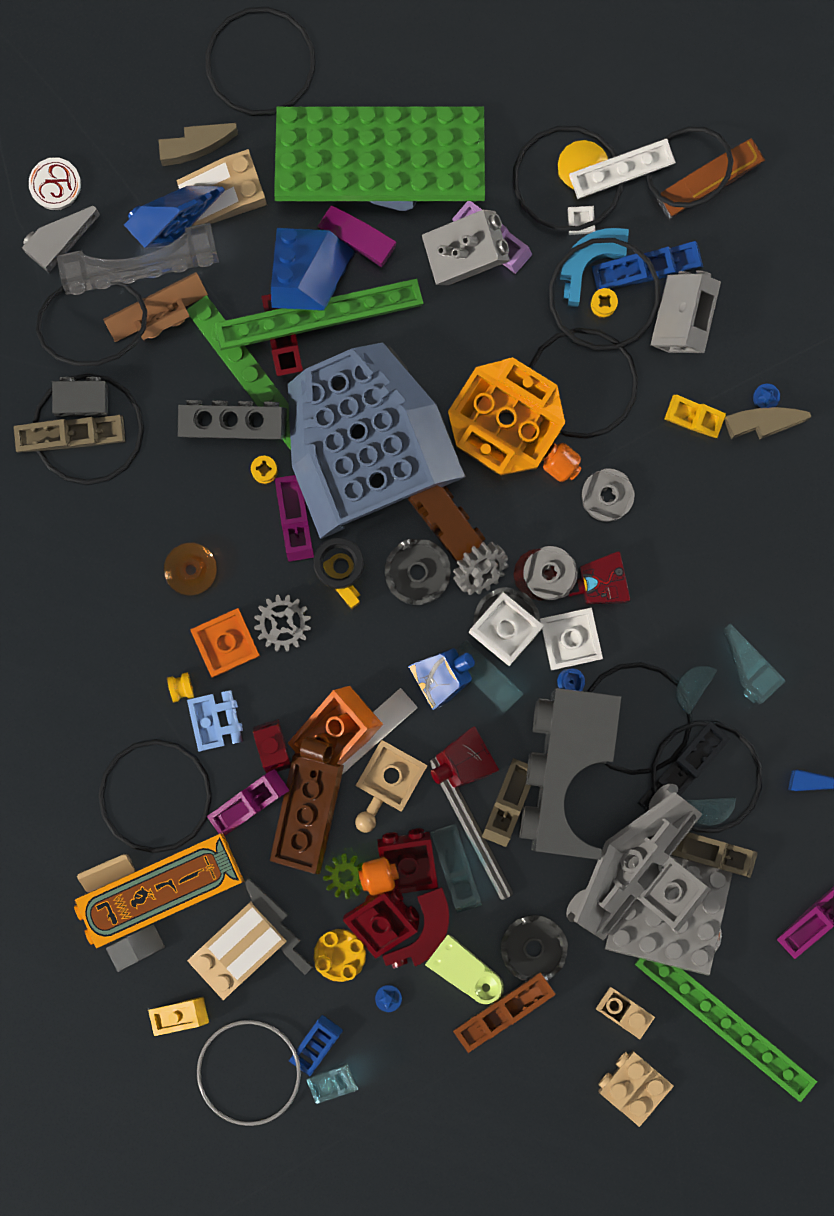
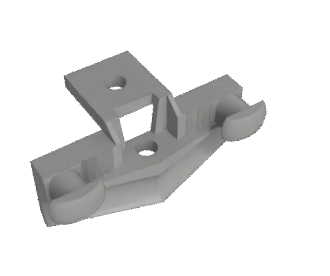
[566,783,711,940]

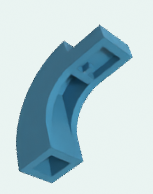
[560,228,629,307]

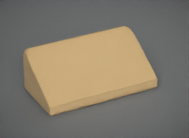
[77,854,135,892]

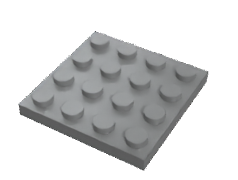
[605,856,733,976]

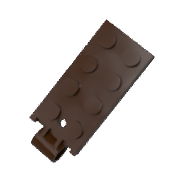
[270,737,344,874]

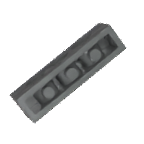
[178,400,287,440]

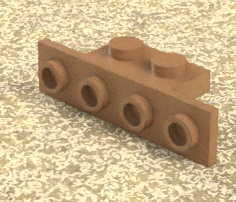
[103,272,208,342]

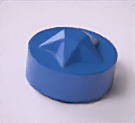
[753,384,780,408]
[557,668,585,691]
[375,985,402,1012]

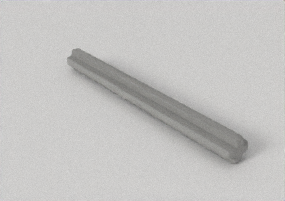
[429,757,513,900]

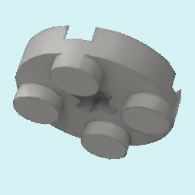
[582,469,635,522]
[524,546,578,600]

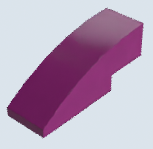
[317,205,396,267]
[275,475,314,562]
[207,769,290,836]
[777,886,834,959]

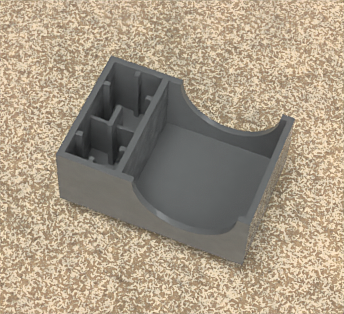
[519,688,621,860]

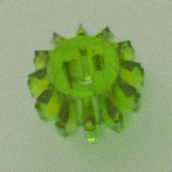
[323,854,364,899]

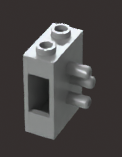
[422,209,510,285]
[651,271,721,353]

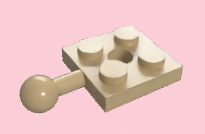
[355,740,428,833]

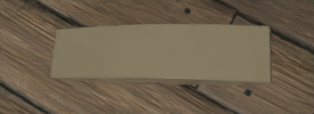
[14,415,126,452]

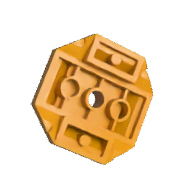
[448,357,565,475]

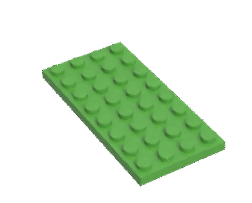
[274,106,485,201]

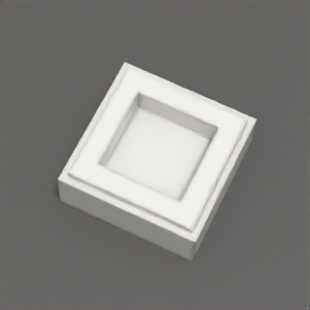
[567,206,595,235]

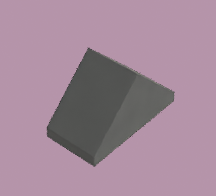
[106,924,165,972]

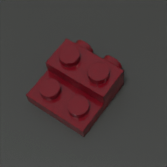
[377,828,438,894]
[343,887,420,958]

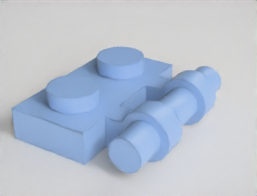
[187,690,243,752]

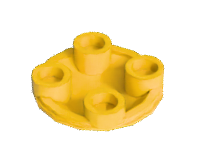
[558,140,608,189]
[314,929,366,982]

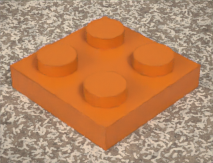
[190,608,260,678]

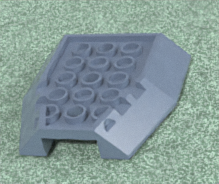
[288,342,465,539]

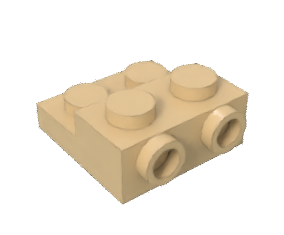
[598,1050,674,1127]

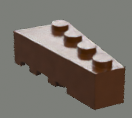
[408,485,486,567]

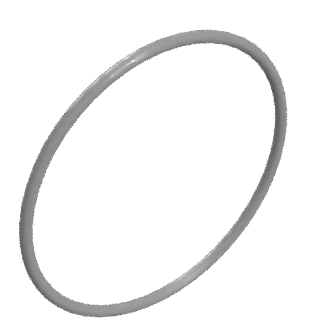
[197,1020,301,1126]

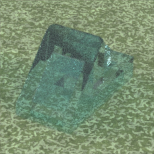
[306,1063,358,1104]

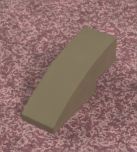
[159,123,238,166]
[724,407,811,440]
[482,758,531,847]
[671,832,758,878]

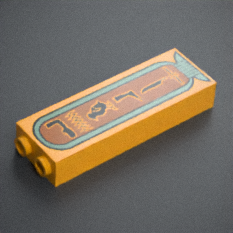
[74,833,245,948]

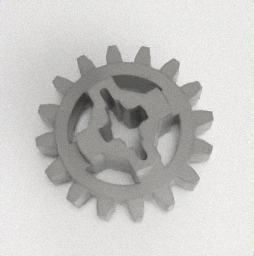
[453,542,508,595]
[254,595,311,652]

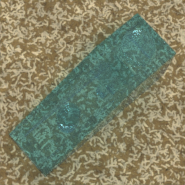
[724,624,786,704]
[456,640,523,713]

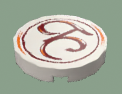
[29,158,81,210]

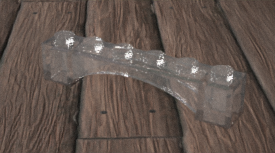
[57,223,219,295]

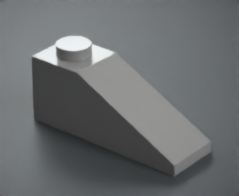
[22,206,100,273]

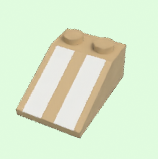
[176,149,267,230]
[187,902,287,1000]

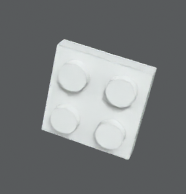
[469,592,544,666]
[540,608,603,671]

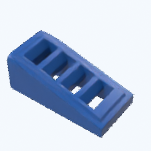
[788,769,834,791]
[289,1015,343,1076]

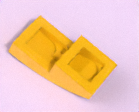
[664,395,726,438]

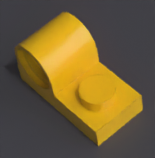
[323,553,360,610]
[148,997,209,1036]

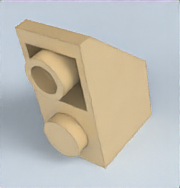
[595,987,655,1039]

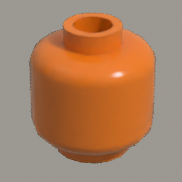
[543,443,581,482]
[358,857,399,896]

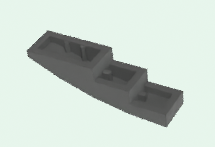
[245,879,313,975]

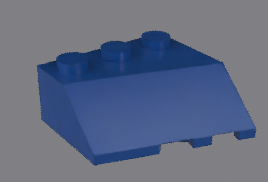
[124,186,225,248]
[271,228,355,310]

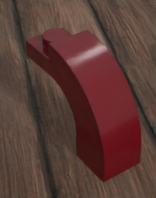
[261,294,303,376]
[382,887,449,969]

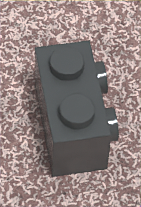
[52,377,108,417]

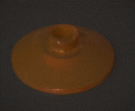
[164,543,217,595]

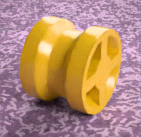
[591,288,618,318]
[251,455,278,484]
[167,672,194,703]

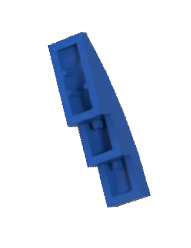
[592,241,703,291]

